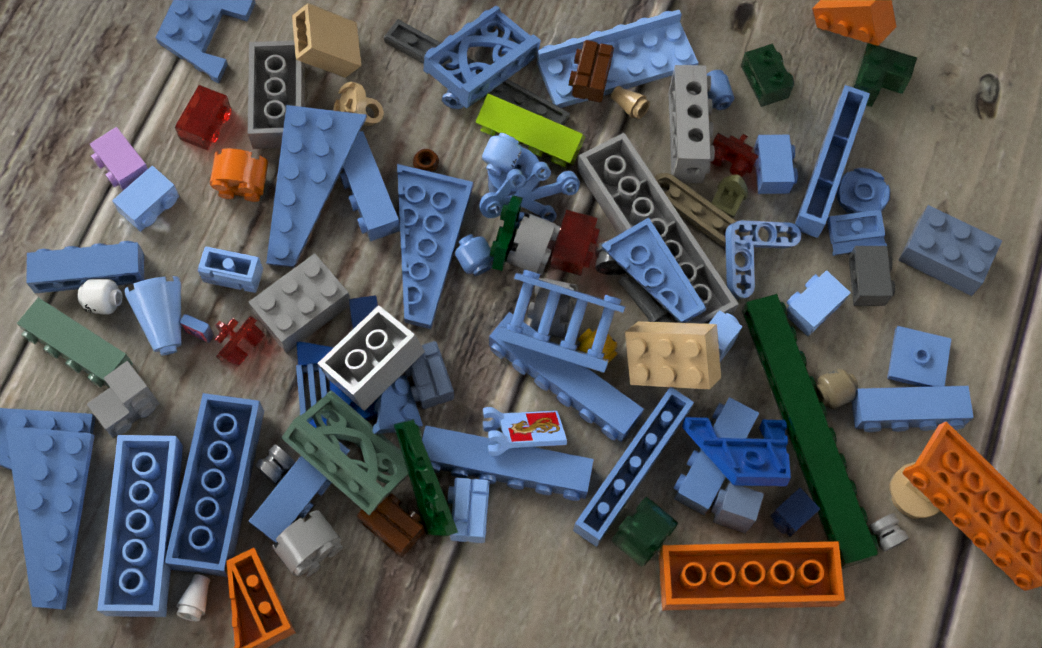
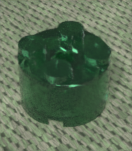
[611,496,679,568]

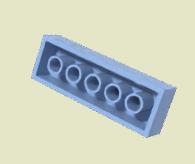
[97,435,183,617]

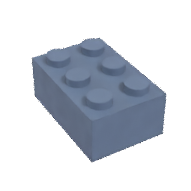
[899,205,1002,296]

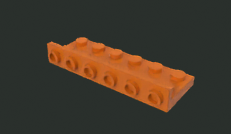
[902,421,1042,591]

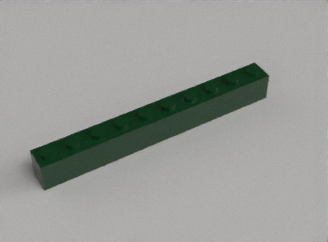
[742,294,879,569]

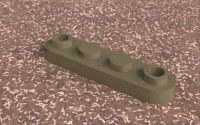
[654,173,742,247]

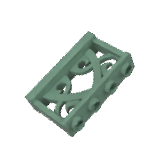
[282,391,408,515]

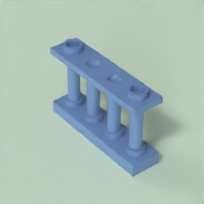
[496,269,626,372]

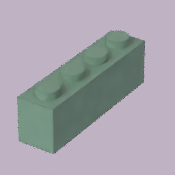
[17,297,133,388]

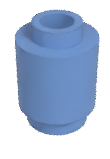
[707,70,734,110]

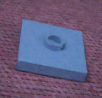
[887,326,951,387]

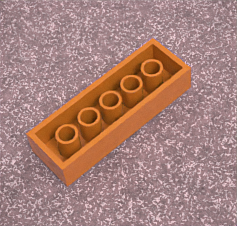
[658,541,845,611]

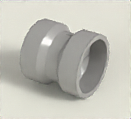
[255,444,295,484]
[869,513,910,552]

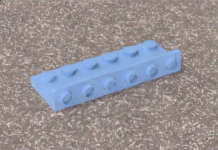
[537,10,698,108]

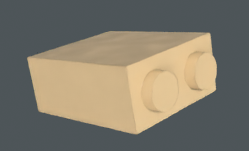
[292,3,361,78]

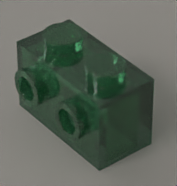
[741,43,794,107]

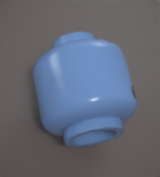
[455,234,494,276]

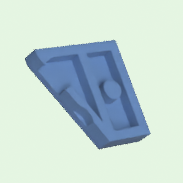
[373,375,423,434]

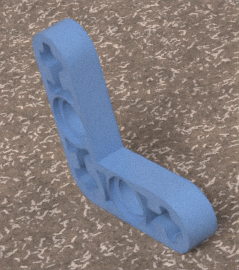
[725,220,801,299]

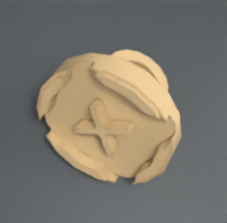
[333,82,384,126]
[889,462,940,519]

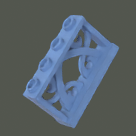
[423,5,541,109]

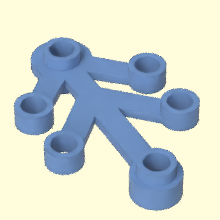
[479,162,580,229]

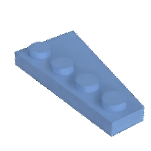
[601,217,706,323]

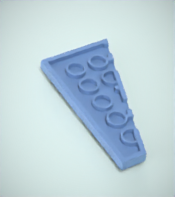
[5,426,95,610]

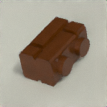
[568,40,614,103]
[357,493,425,558]

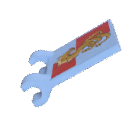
[483,407,567,456]

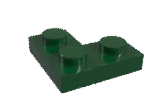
[490,195,523,271]

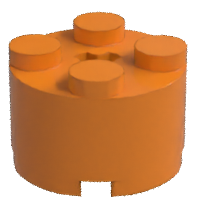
[210,148,268,202]

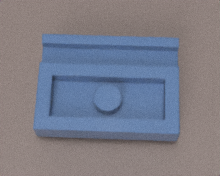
[827,209,887,256]

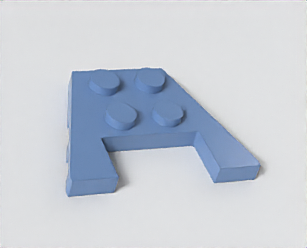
[155,0,256,83]

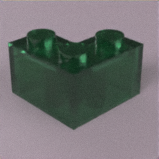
[852,43,917,107]

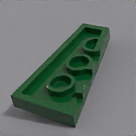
[394,419,458,536]

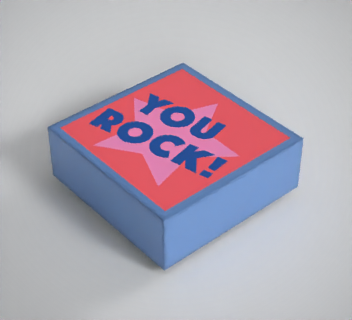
[179,314,214,343]

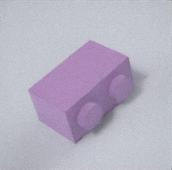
[90,127,148,191]

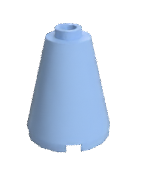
[124,276,182,356]

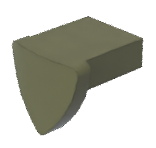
[712,175,748,219]

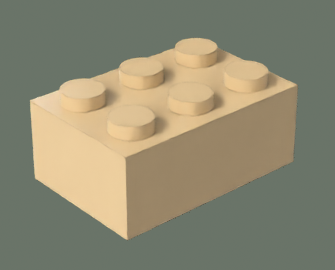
[625,321,721,389]

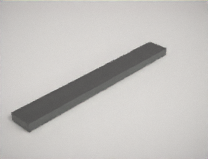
[384,19,570,126]

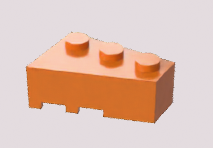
[812,0,897,46]
[226,547,296,648]

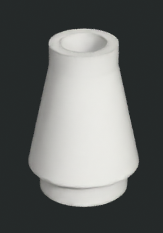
[176,574,211,622]

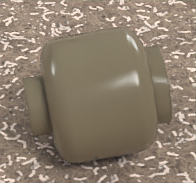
[816,368,858,409]

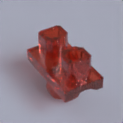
[710,133,759,178]
[214,315,265,367]

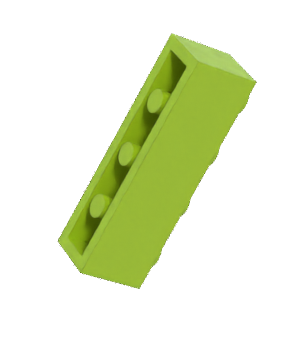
[476,94,586,167]

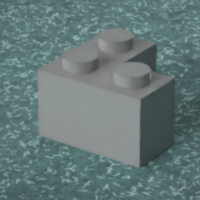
[87,361,160,437]

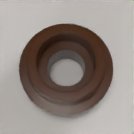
[413,149,439,173]

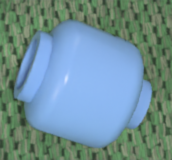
[482,133,521,175]

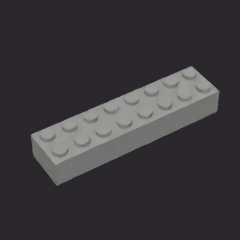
[577,133,738,324]

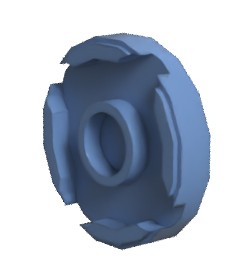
[836,168,890,214]

